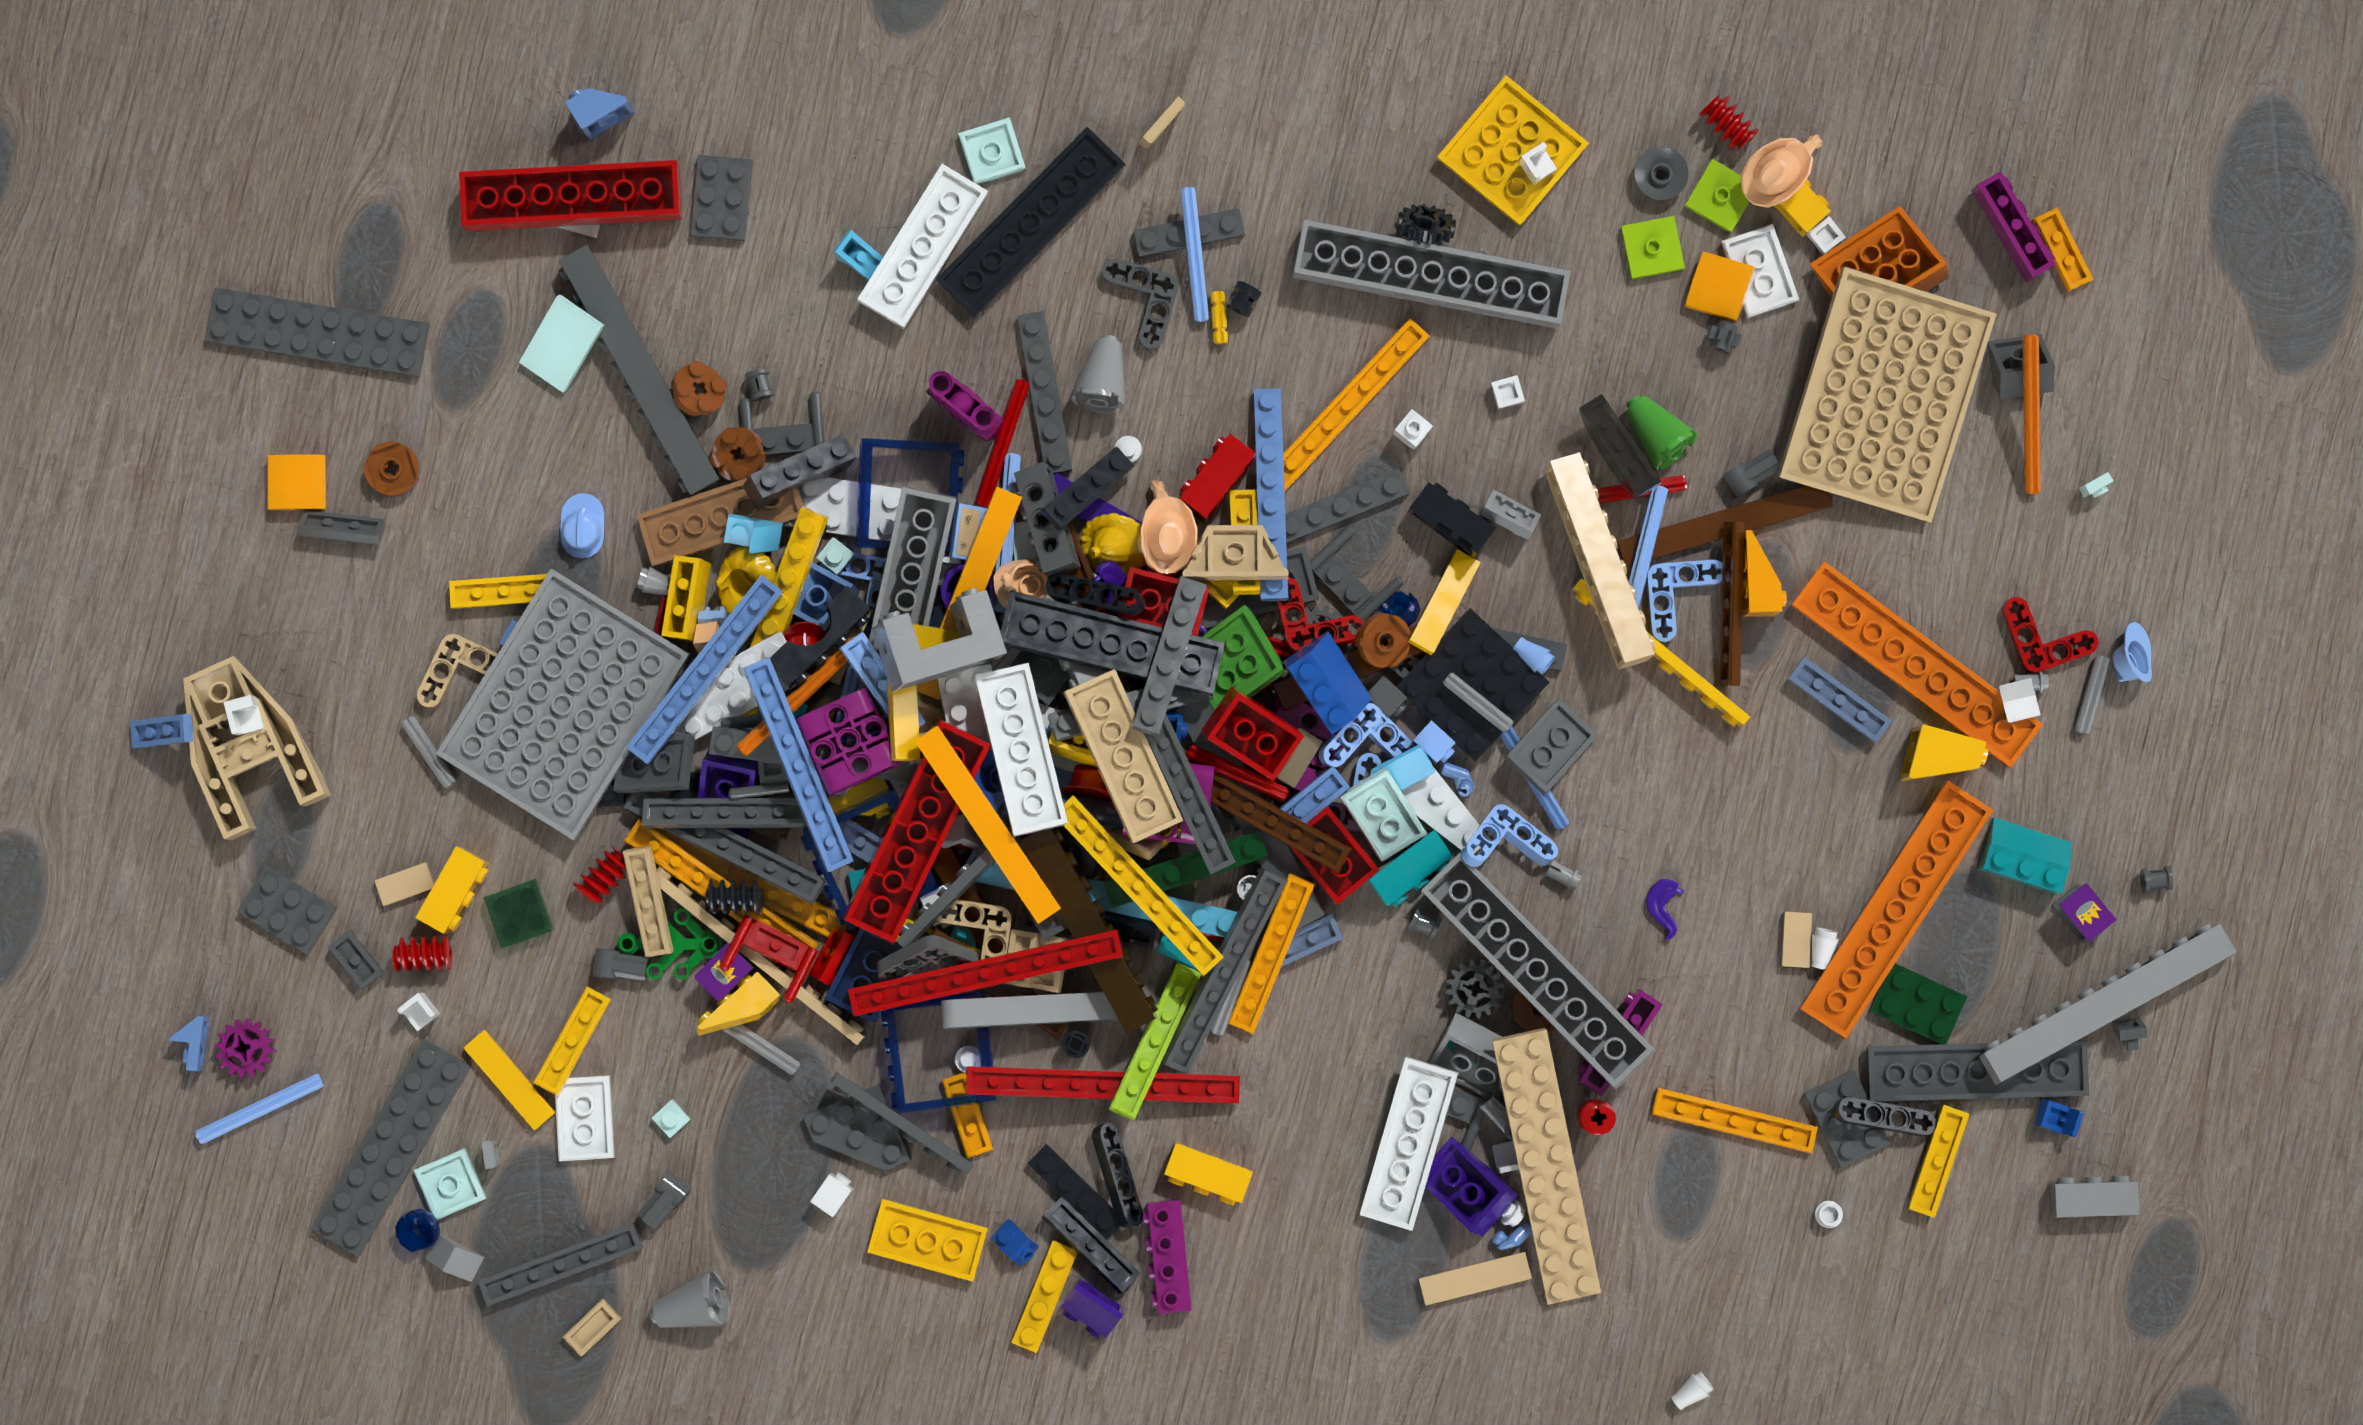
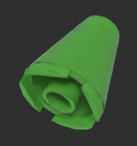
[1625,395,1698,470]

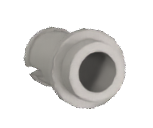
[2013,672,2049,693]
[1546,860,1582,890]

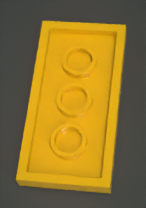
[867,1199,988,1282]

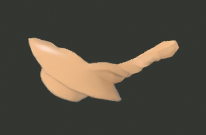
[1740,134,1823,208]
[1141,480,1198,575]
[994,559,1065,608]

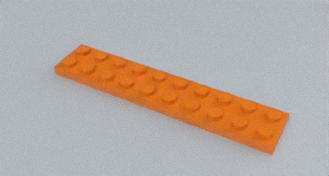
[1791,561,2043,768]
[1799,780,1994,1039]

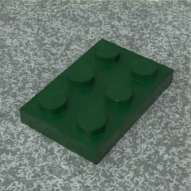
[1869,963,1968,1045]

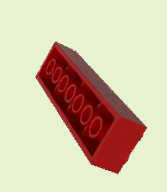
[459,160,683,232]
[843,718,991,943]

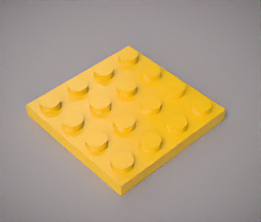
[1437,75,1589,227]

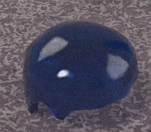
[1378,591,1421,627]
[395,1209,440,1252]

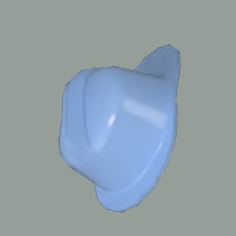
[560,493,605,559]
[2113,622,2152,683]

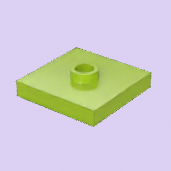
[1684,159,1750,233]
[1620,216,1685,280]

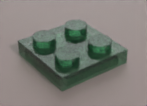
[484,879,554,949]

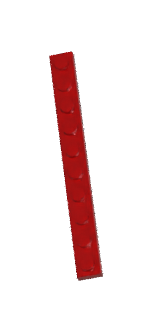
[848,929,1123,1016]
[965,1066,1240,1104]

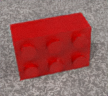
[1179,434,1256,524]
[1117,567,1210,636]
[1201,686,1304,781]
[1290,806,1380,905]

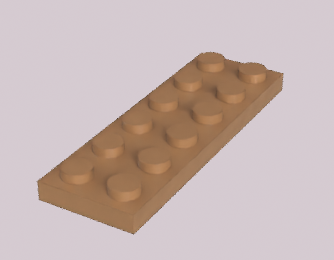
[637,478,804,567]

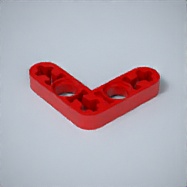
[1276,577,1364,654]
[2002,597,2099,673]

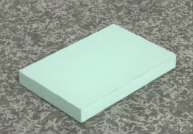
[519,295,605,393]
[1340,766,1428,862]

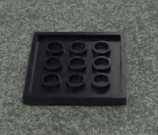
[1396,608,1550,762]

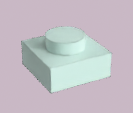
[2079,472,2113,498]
[816,537,855,575]
[652,1099,691,1138]

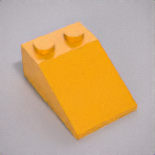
[1742,530,1787,617]

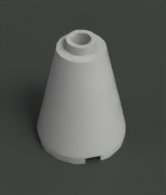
[1071,335,1125,414]
[650,1271,730,1328]

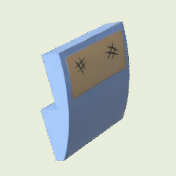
[949,503,996,567]

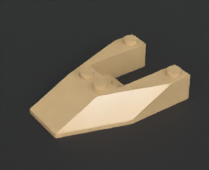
[183,656,331,840]

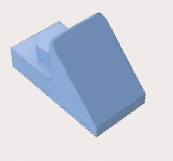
[168,1016,210,1071]

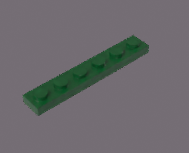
[1103,830,1268,908]

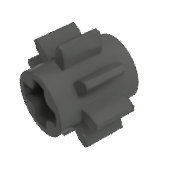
[1706,321,1742,353]

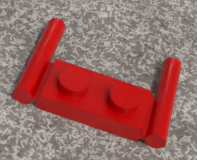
[719,915,818,1003]

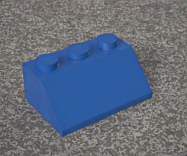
[1282,631,1372,734]

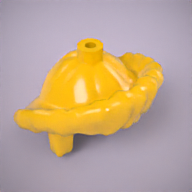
[1080,513,1146,578]
[716,546,777,615]

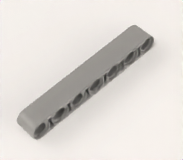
[941,992,1118,1029]

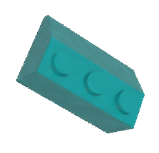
[1977,817,2072,894]
[1367,830,1453,908]

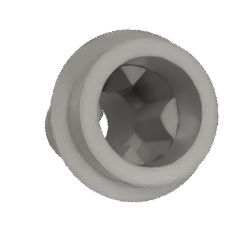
[636,567,671,596]

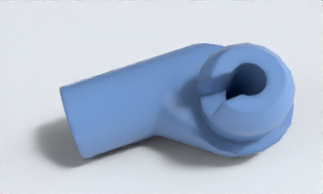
[1441,762,1474,797]
[1492,1221,1532,1250]

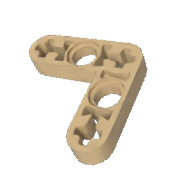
[417,634,497,708]
[938,899,1012,959]

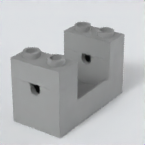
[872,588,1007,692]

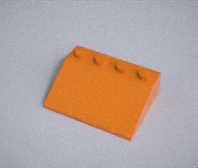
[1810,206,1948,300]

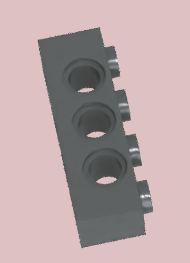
[1013,462,1081,577]

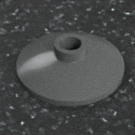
[1634,147,1689,201]

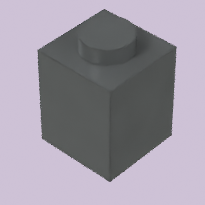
[1368,675,1407,718]

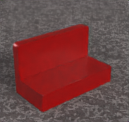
[808,925,856,985]

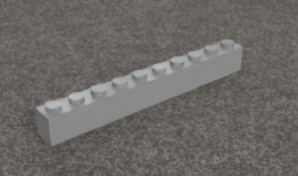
[1979,924,2237,1085]

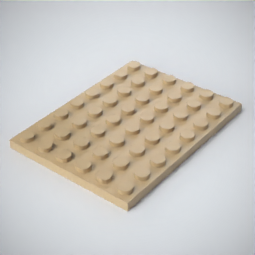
[1777,267,1997,523]

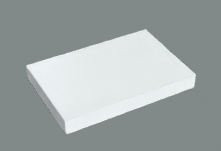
[1721,224,1799,319]
[555,1075,615,1161]

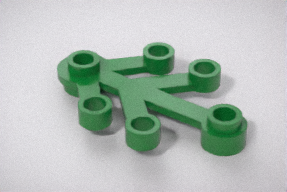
[617,909,724,980]

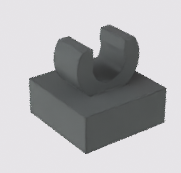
[2112,1018,2147,1051]

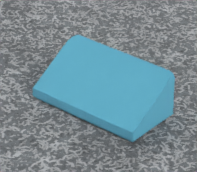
[1372,744,1435,790]

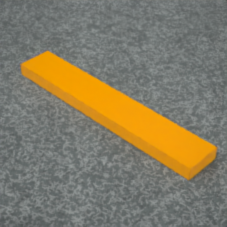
[1228,873,1315,1034]
[1651,1087,1818,1154]

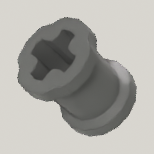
[745,368,775,401]
[2140,866,2173,893]
[1407,908,1442,941]

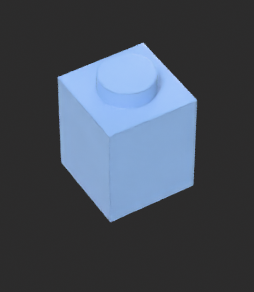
[1412,720,1455,764]

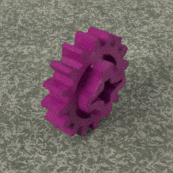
[214,1018,276,1078]

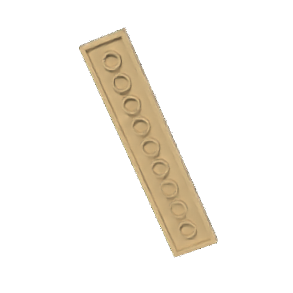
[1491,1028,1601,1305]

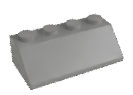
[1429,1013,1504,1098]

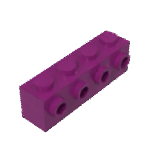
[1971,171,2056,283]
[1576,989,1663,1096]
[1143,1199,1192,1314]

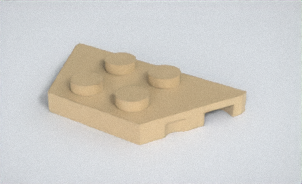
[1183,525,1288,581]

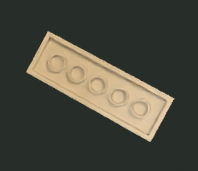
[1063,669,1183,844]

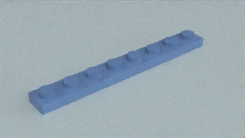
[1254,388,1288,602]
[626,575,784,764]
[742,657,853,872]

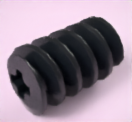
[705,879,765,916]

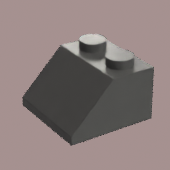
[1987,334,2055,399]

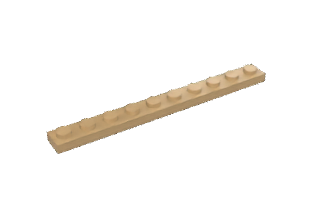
[656,866,866,1045]

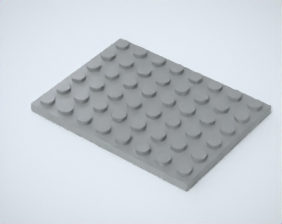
[436,569,690,840]

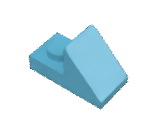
[833,229,883,281]
[724,514,783,553]

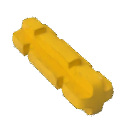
[1210,291,1228,345]

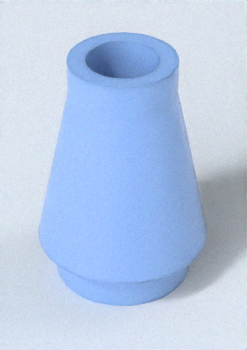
[1513,637,1555,674]

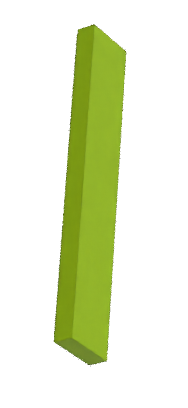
[1108,962,1202,1121]

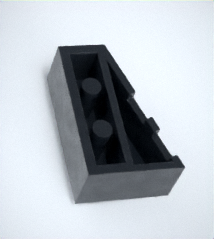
[1408,482,1496,558]

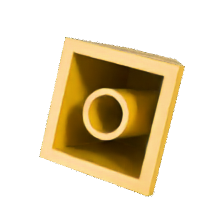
[1899,724,1988,781]

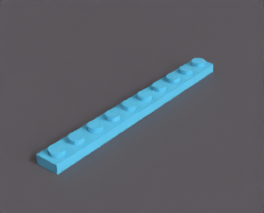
[976,861,1238,937]

